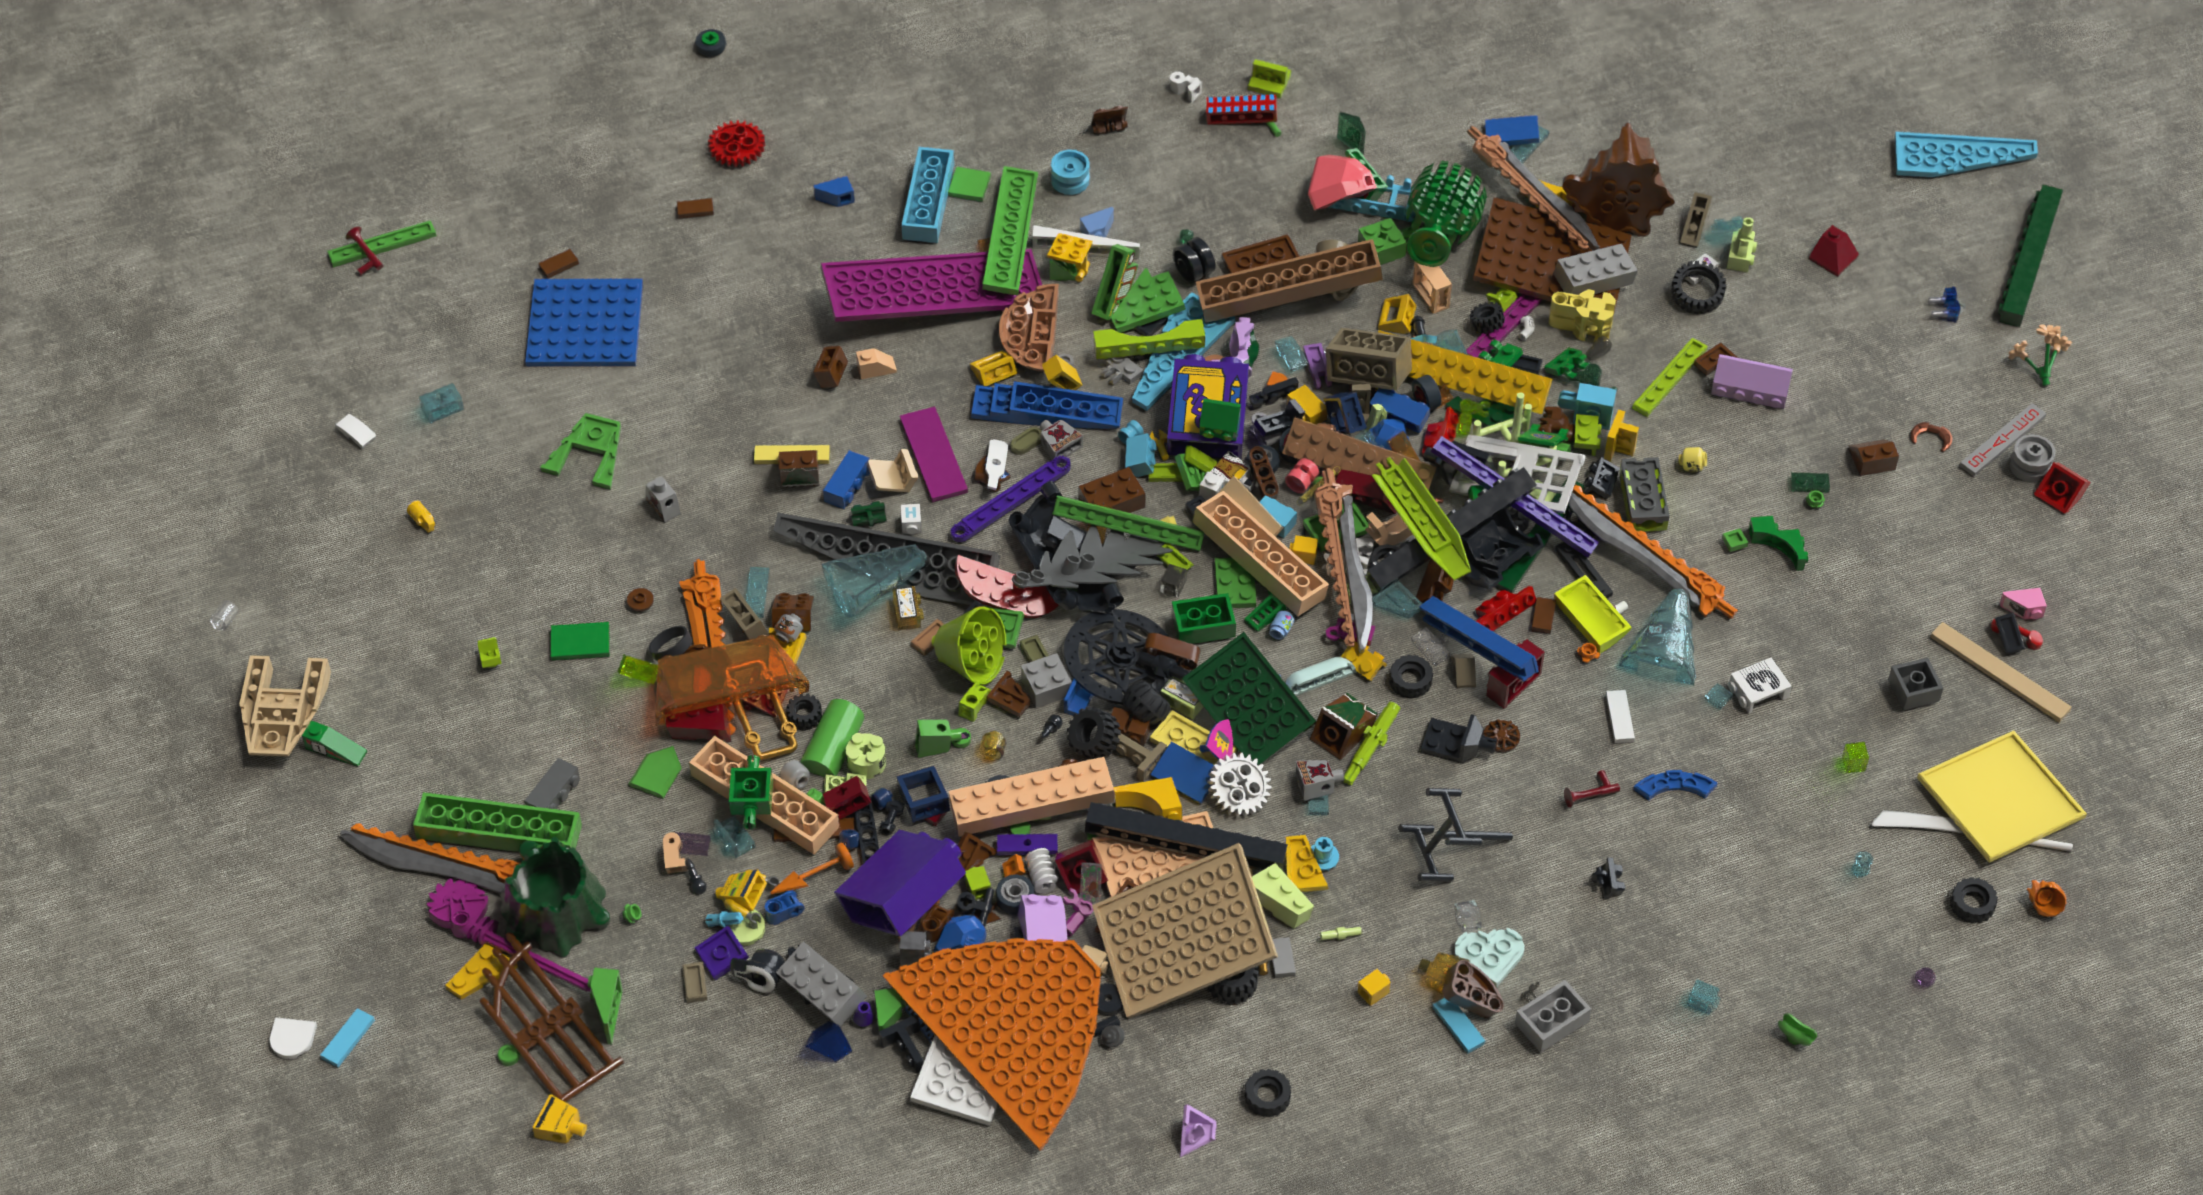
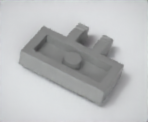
[1102,357,1143,385]

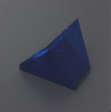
[805,1021,852,1063]

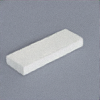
[1606,690,1635,743]

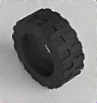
[1389,655,1433,699]
[1950,877,1998,924]
[1245,1069,1291,1117]

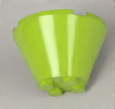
[932,606,1006,684]

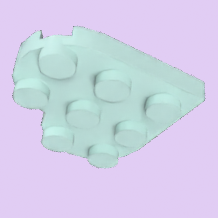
[1454,928,1524,988]

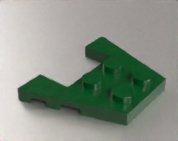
[1445,396,1523,433]

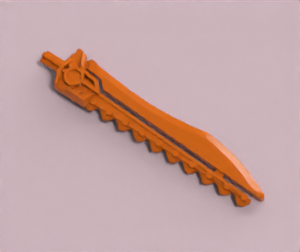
[679,559,736,742]

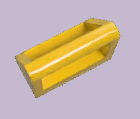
[1378,294,1416,334]
[969,350,1017,386]

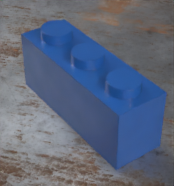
[1370,388,1430,434]
[823,450,870,509]

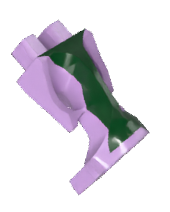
[1212,317,1259,377]

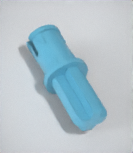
[706,911,744,927]

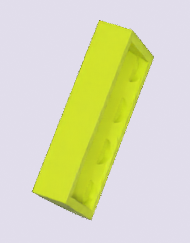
[1554,575,1632,654]

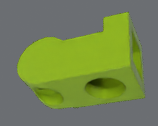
[958,683,991,722]

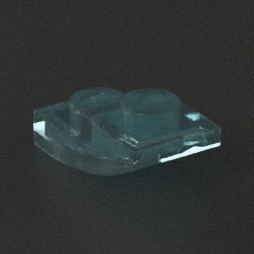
[1274,336,1308,372]

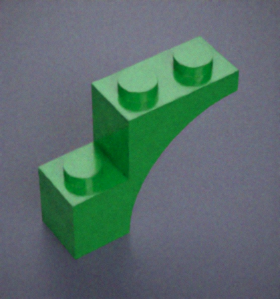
[1748,516,1808,571]

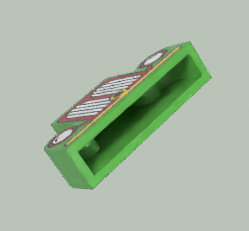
[1091,244,1138,320]

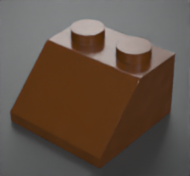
[1848,439,1899,476]

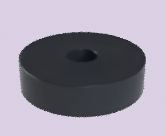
[1098,983,1124,1016]

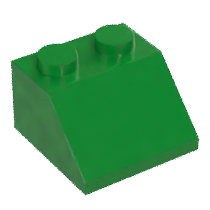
[1200,398,1241,441]

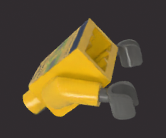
[715,869,779,929]

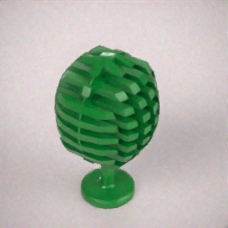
[1405,161,1487,267]

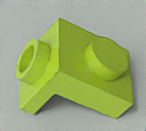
[1486,288,1518,312]
[477,637,502,668]

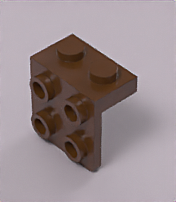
[772,593,814,631]

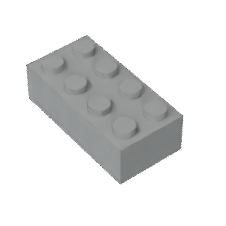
[1553,244,1638,295]
[776,941,867,1027]

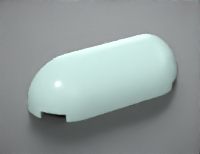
[1285,657,1357,696]

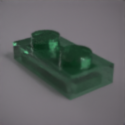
[1790,472,1830,493]

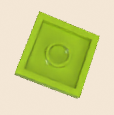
[1248,59,1291,99]

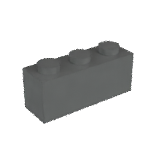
[524,758,580,809]

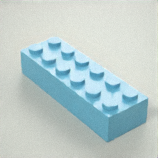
[902,147,954,243]

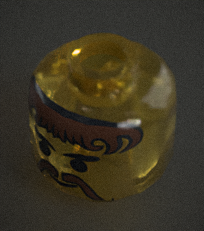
[979,731,1007,761]

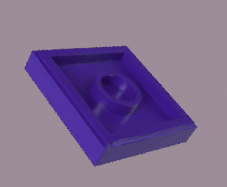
[694,925,749,980]

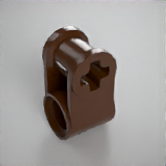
[922,902,955,943]

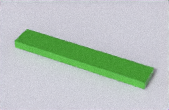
[327,220,437,268]

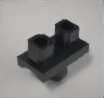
[1591,857,1625,899]

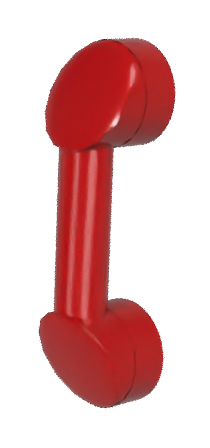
[1991,618,2043,650]

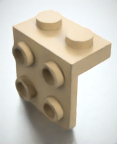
[867,449,918,492]

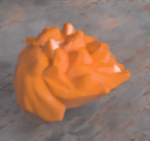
[2027,880,2067,917]

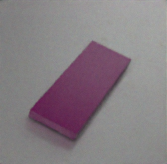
[900,406,968,502]

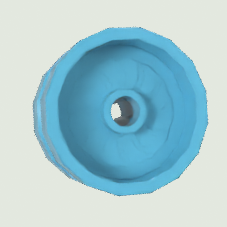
[1051,150,1090,195]

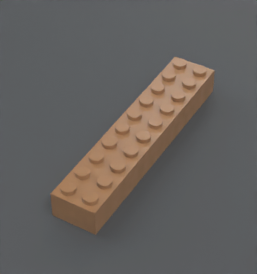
[1196,239,1383,323]

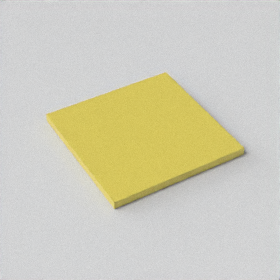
[1917,731,2087,863]

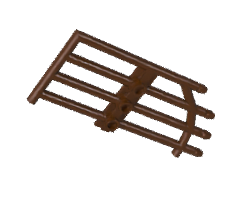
[479,932,624,1102]

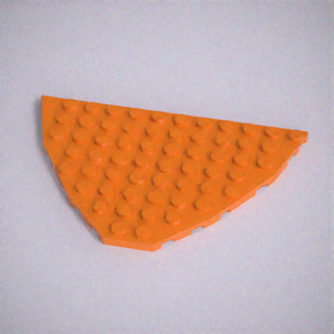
[883,938,1101,1151]

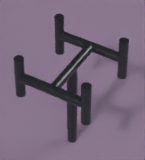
[1398,788,1513,882]

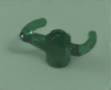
[1566,361,1618,392]

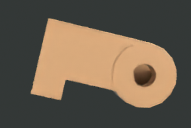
[663,832,688,874]

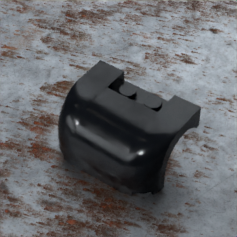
[1461,509,1544,590]

